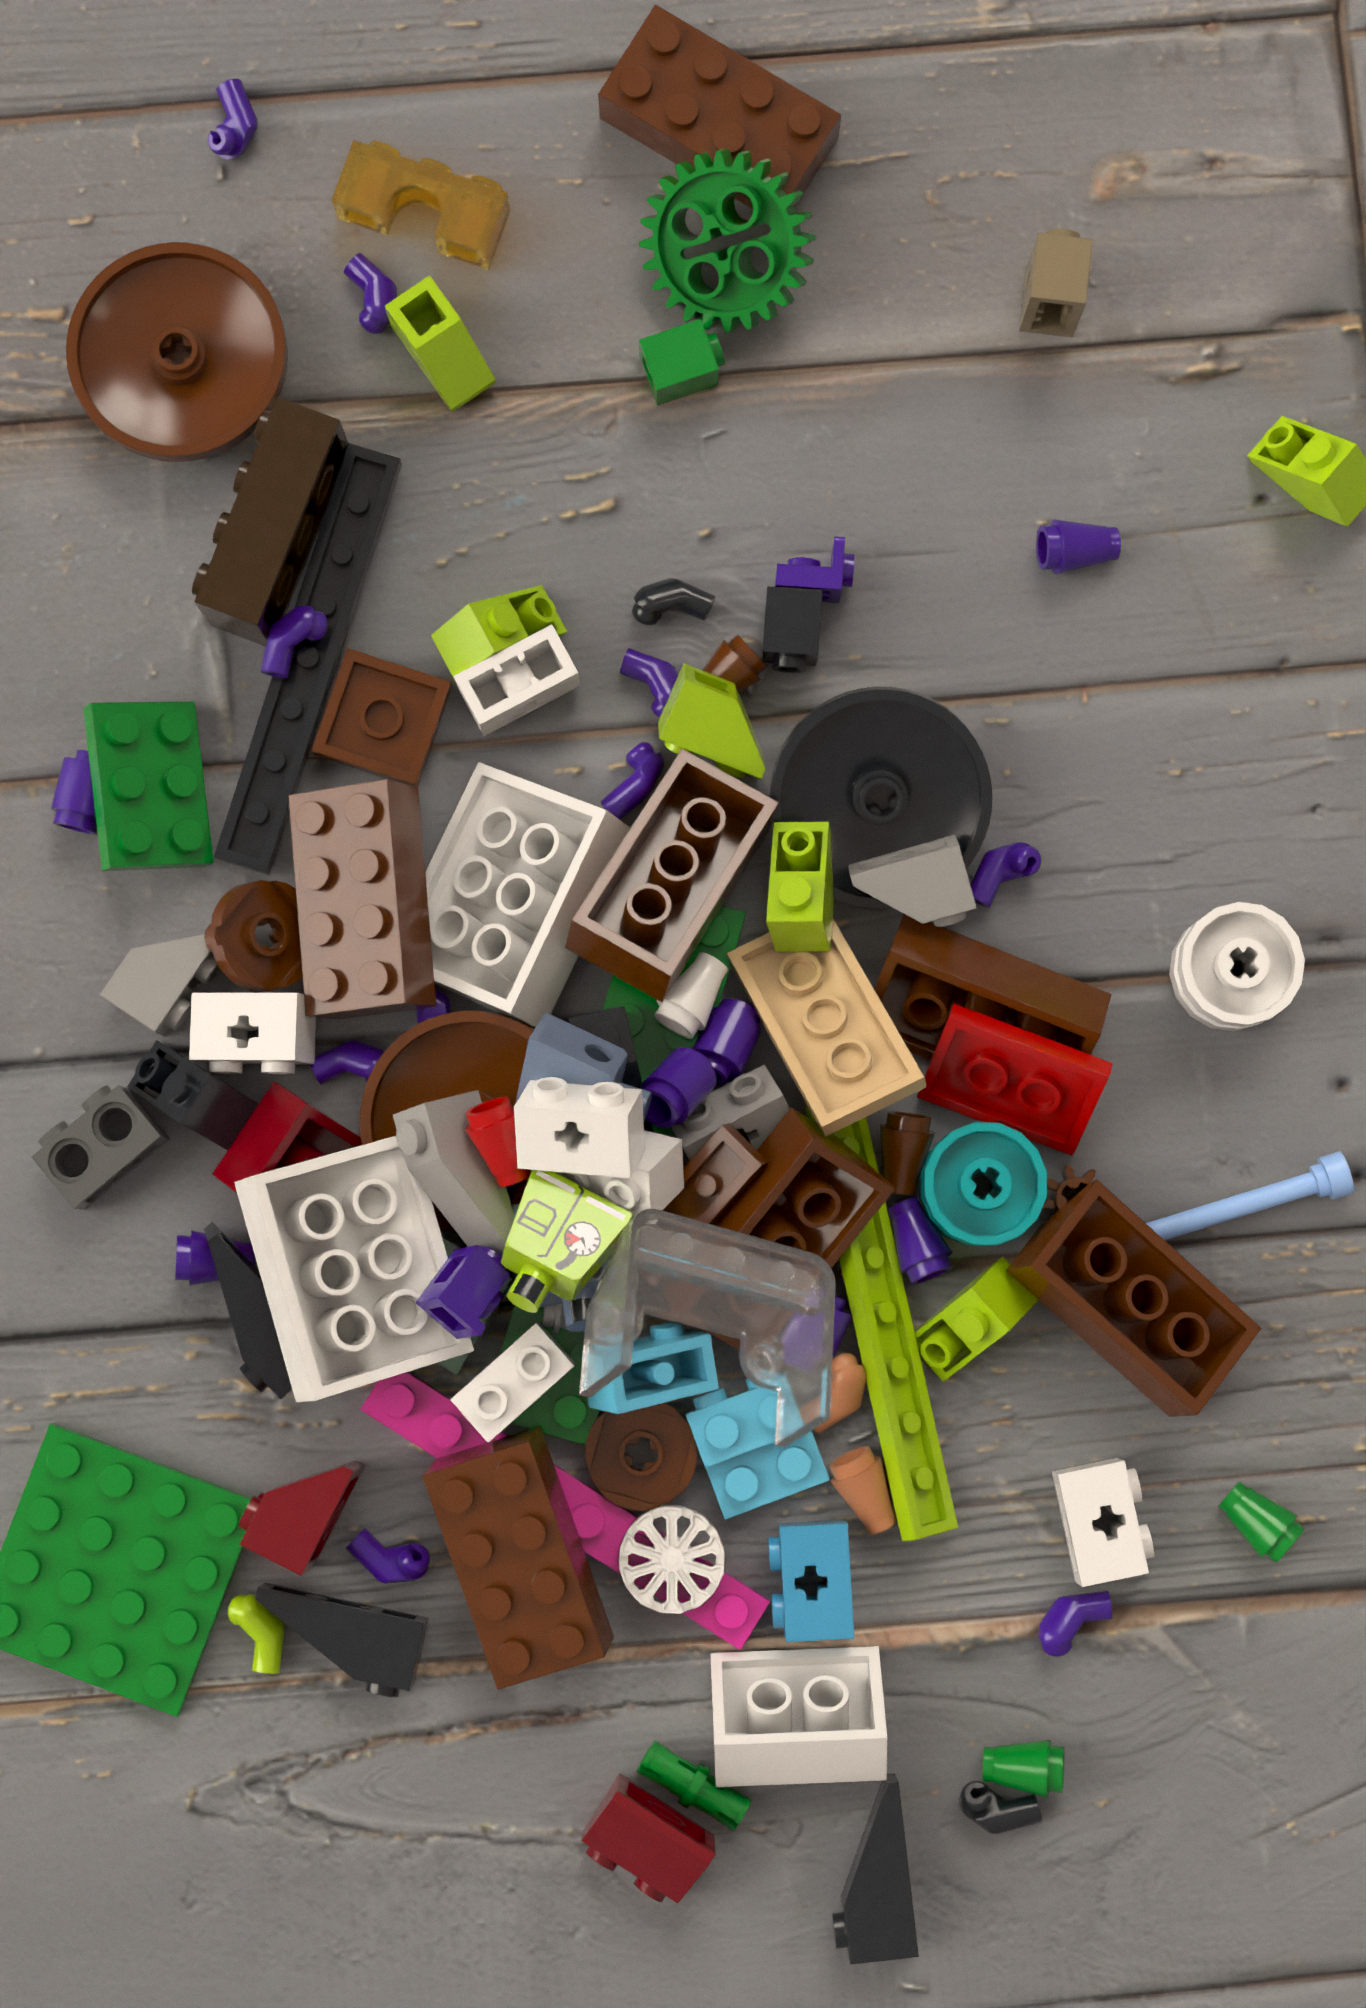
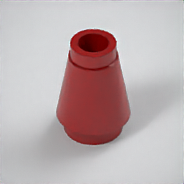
[465,1097,531,1187]

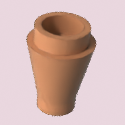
[829,1446,897,1535]

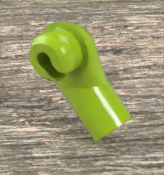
[228,1594,285,1674]

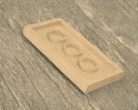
[727,919,926,1137]

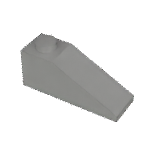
[393,1090,515,1257]

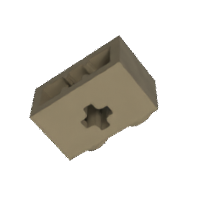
[1019,228,1093,337]

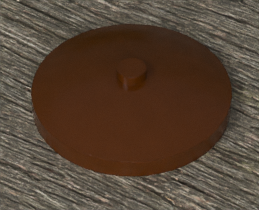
[66,242,288,462]
[360,1010,534,1234]

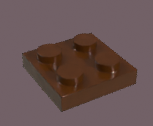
[311,648,453,787]

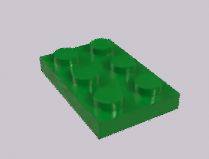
[83,701,214,871]

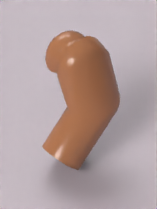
[805,1353,866,1434]

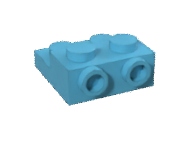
[686,1368,830,1520]

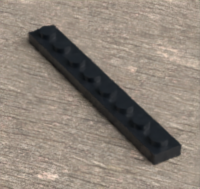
[214,443,402,875]

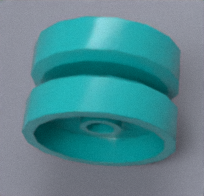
[919,1122,1047,1246]

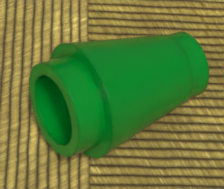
[1218,1481,1305,1563]
[982,1740,1065,1798]

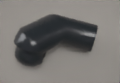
[632,578,715,625]
[959,1781,1042,1834]

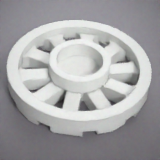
[619,1505,725,1614]

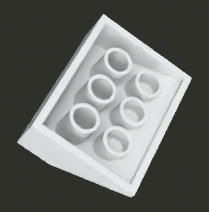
[425,762,630,1028]
[234,1136,474,1402]

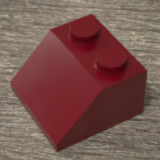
[212,1081,362,1193]
[238,1460,365,1576]
[581,1773,715,1903]

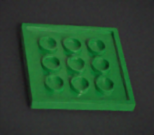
[0,1423,252,1717]

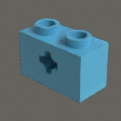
[768,1519,854,1642]

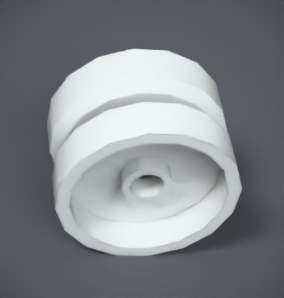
[1169,902,1305,1031]

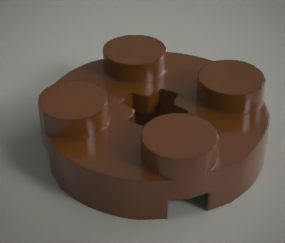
[204,880,303,992]
[585,1402,697,1511]

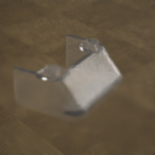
[579,1209,836,1447]

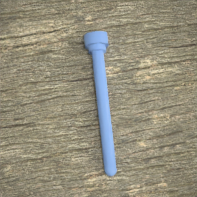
[1146,1151,1355,1240]

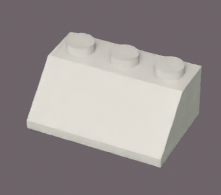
[710,1646,887,1787]

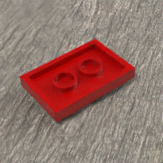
[917,1004,1113,1156]

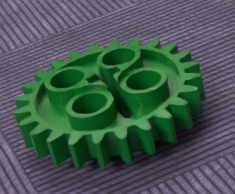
[639,148,816,333]

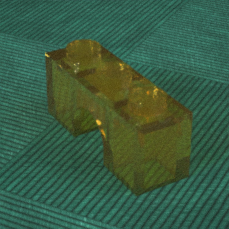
[331,140,510,270]

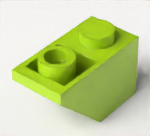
[385,275,496,412]
[1247,416,1366,527]
[431,585,567,682]
[658,663,766,779]
[766,822,834,952]
[915,1256,1038,1382]

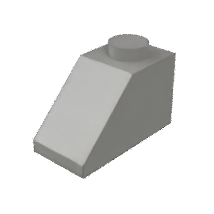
[848,835,976,927]

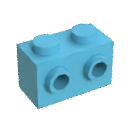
[580,1322,719,1414]

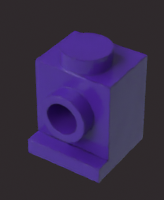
[415,1245,511,1339]

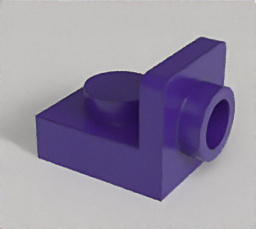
[775,536,855,603]

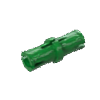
[636,1740,752,1831]

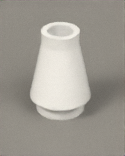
[654,952,728,1039]

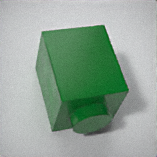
[639,319,725,406]

